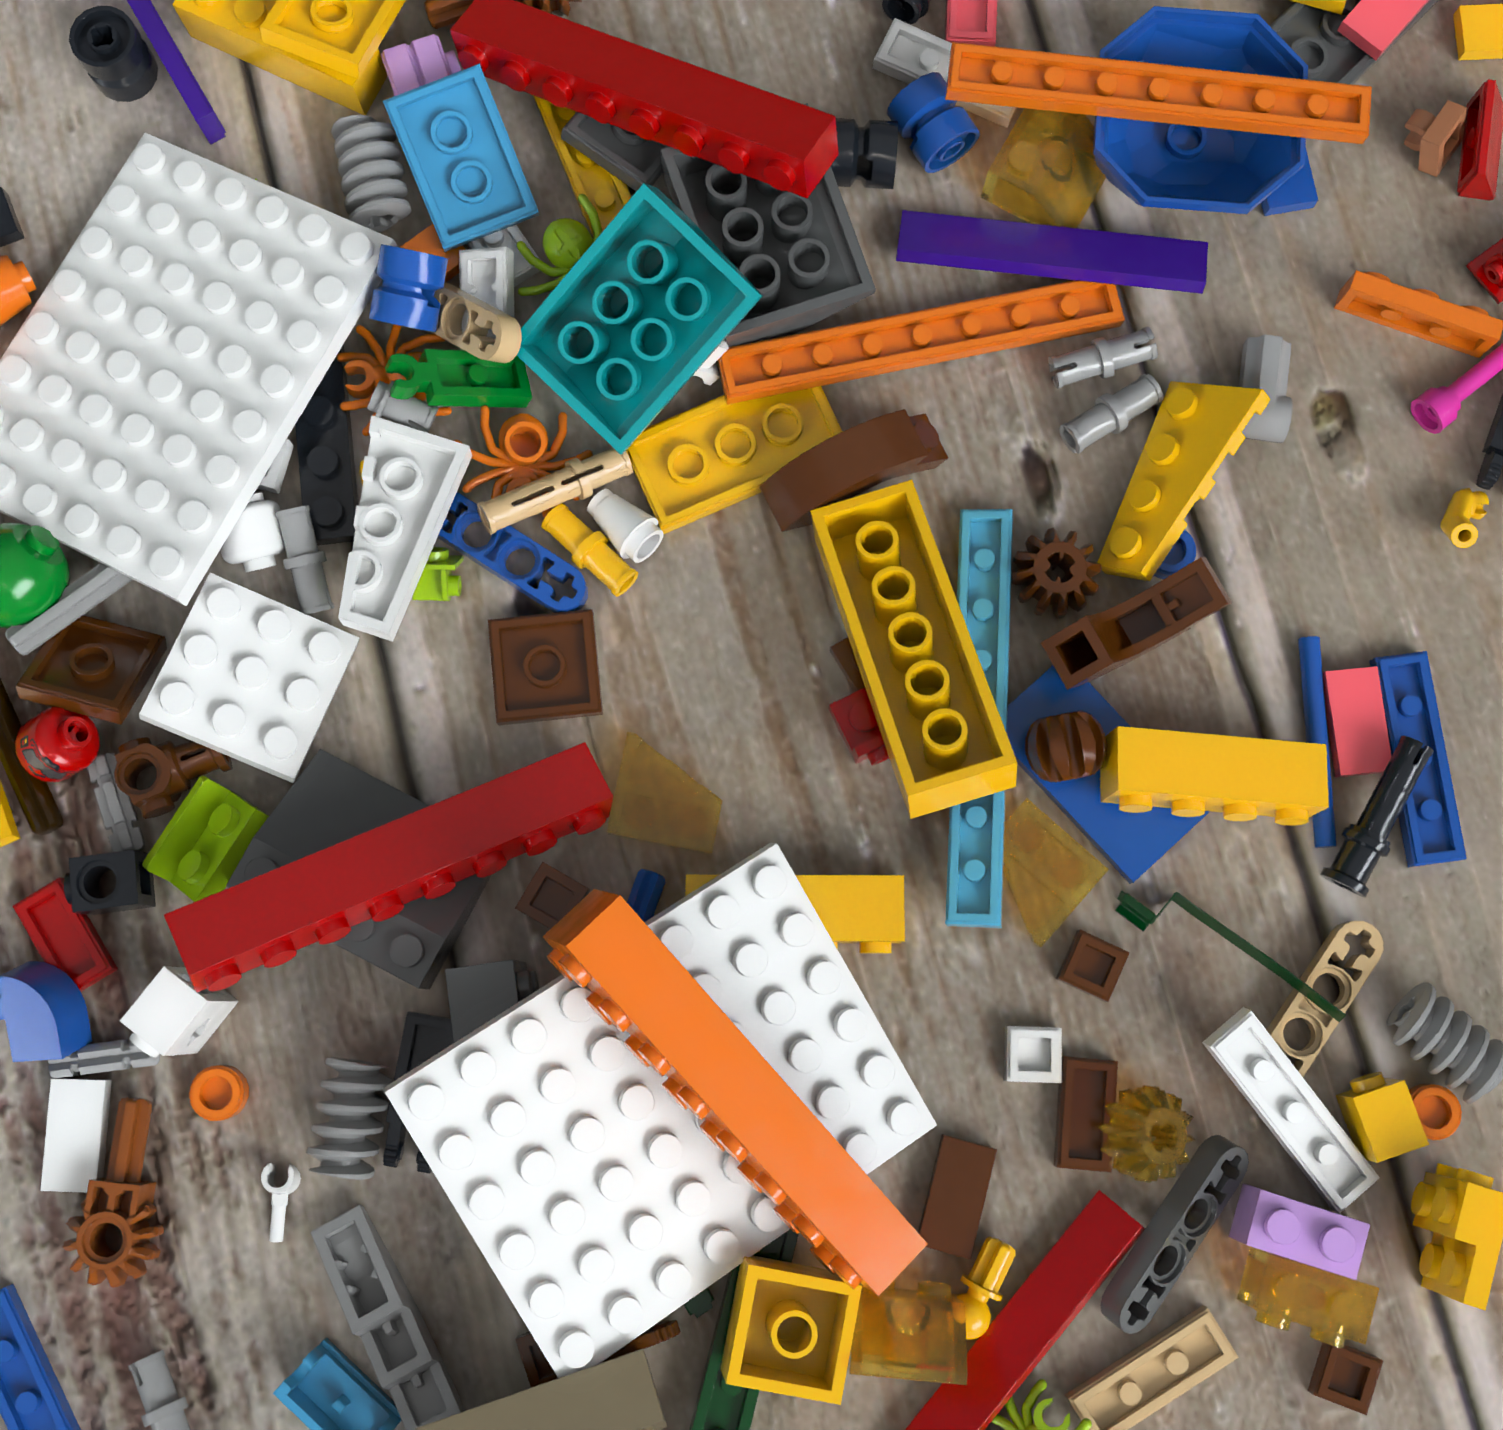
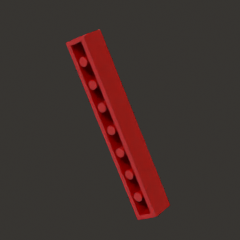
[450,0,839,199]
[164,742,614,993]

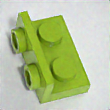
[142,776,269,902]

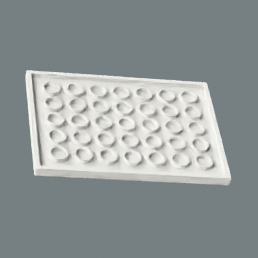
[0,133,398,606]
[382,843,937,1378]

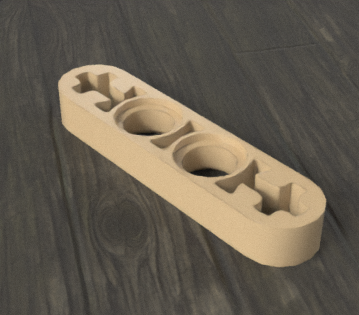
[1266,921,1384,1077]

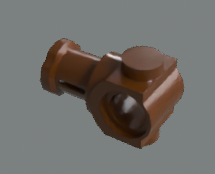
[114,737,233,819]

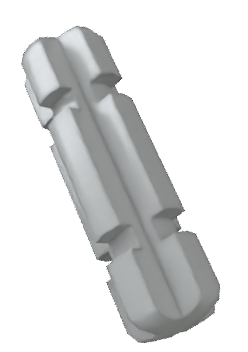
[87,753,145,852]
[48,1040,160,1079]

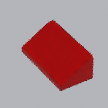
[1457,79,1503,201]

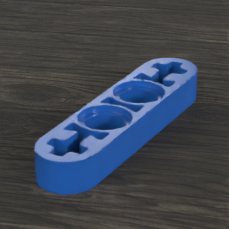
[437,492,588,613]

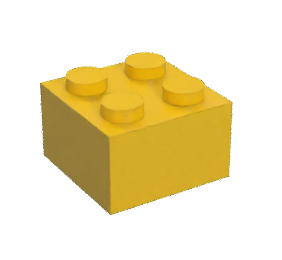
[720,1256,862,1405]

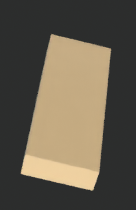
[1065,1305,1239,1430]

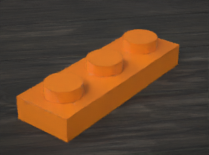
[1334,270,1503,358]

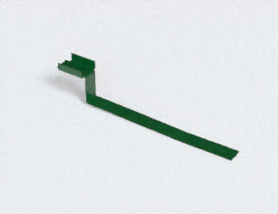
[1115,891,1346,1022]

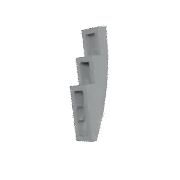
[310,1205,466,1430]

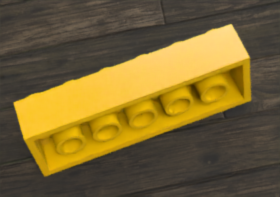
[810,479,1017,819]

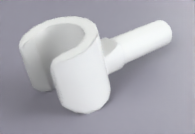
[261,1163,301,1242]

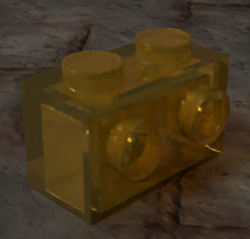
[1237,1246,1379,1348]

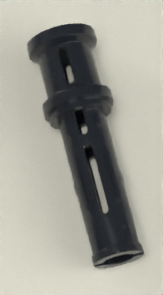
[1320,736,1434,897]

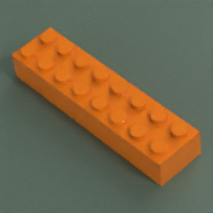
[543,889,928,1296]

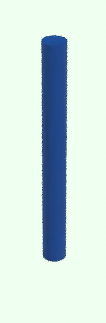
[1298,636,1337,848]

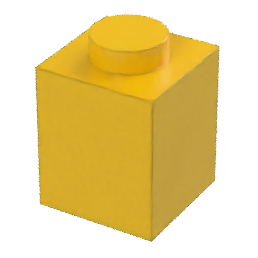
[1335,1072,1429,1163]

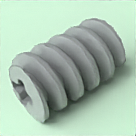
[331,115,412,233]
[1387,982,1503,1104]
[306,1057,393,1180]

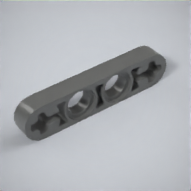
[1100,1135,1249,1334]

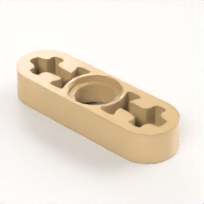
[432,283,522,363]

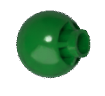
[0,523,70,629]

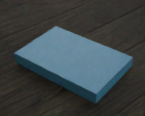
[383,64,539,252]

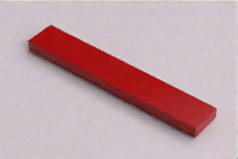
[905,1190,1145,1430]

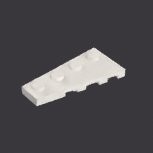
[338,415,472,642]

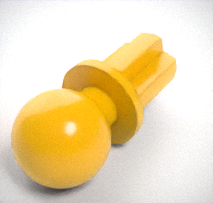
[946,1237,1016,1340]

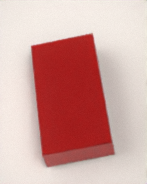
[13,877,118,992]

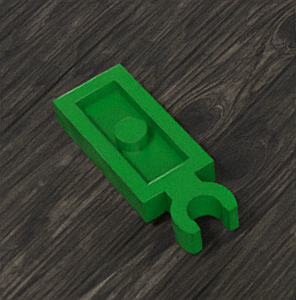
[385,349,532,408]

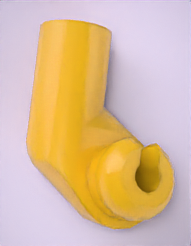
[1440,488,1489,548]

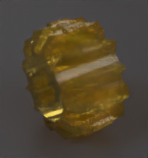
[1098,1085,1196,1183]

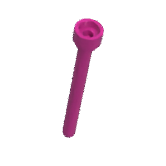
[1410,343,1503,434]

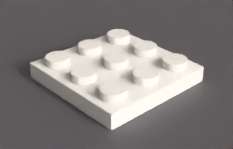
[139,573,360,783]

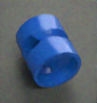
[887,72,980,173]
[369,244,448,332]

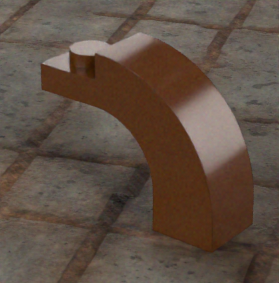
[759,409,948,532]
[1041,557,1232,690]

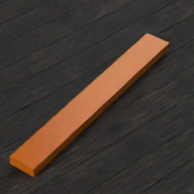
[945,42,1372,144]
[716,280,1125,405]

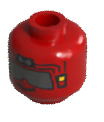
[15,706,100,782]

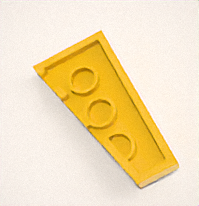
[1097,381,1271,581]

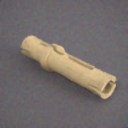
[477,448,633,535]

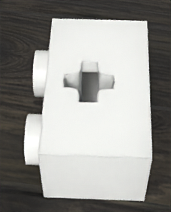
[120,966,239,1058]

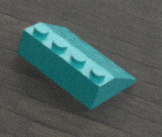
[517,183,763,455]

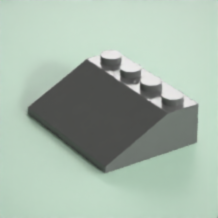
[660,103,876,347]
[226,749,491,989]

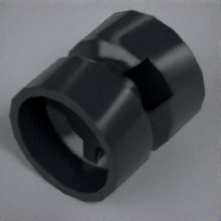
[69,6,158,102]
[831,118,898,189]

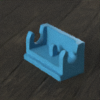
[273,1338,402,1430]

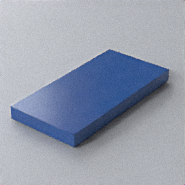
[1007,665,1210,884]

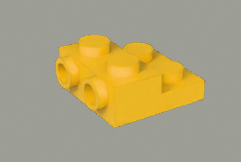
[1411,1163,1503,1311]

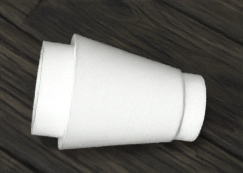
[587,489,664,563]

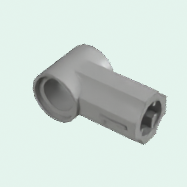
[1239,334,1292,443]

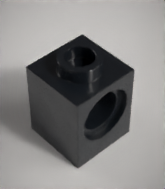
[64,850,156,915]

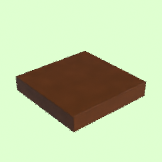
[488,609,603,726]
[16,615,167,725]

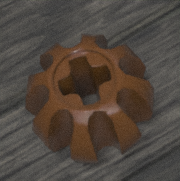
[1025,710,1107,782]

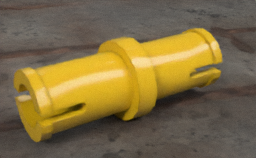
[541,503,639,597]

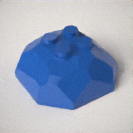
[1093,6,1308,214]

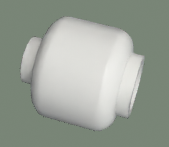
[220,493,285,573]

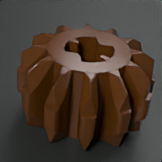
[1011,528,1102,619]

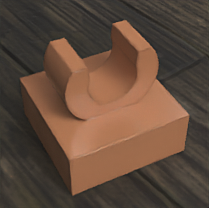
[1404,100,1467,177]

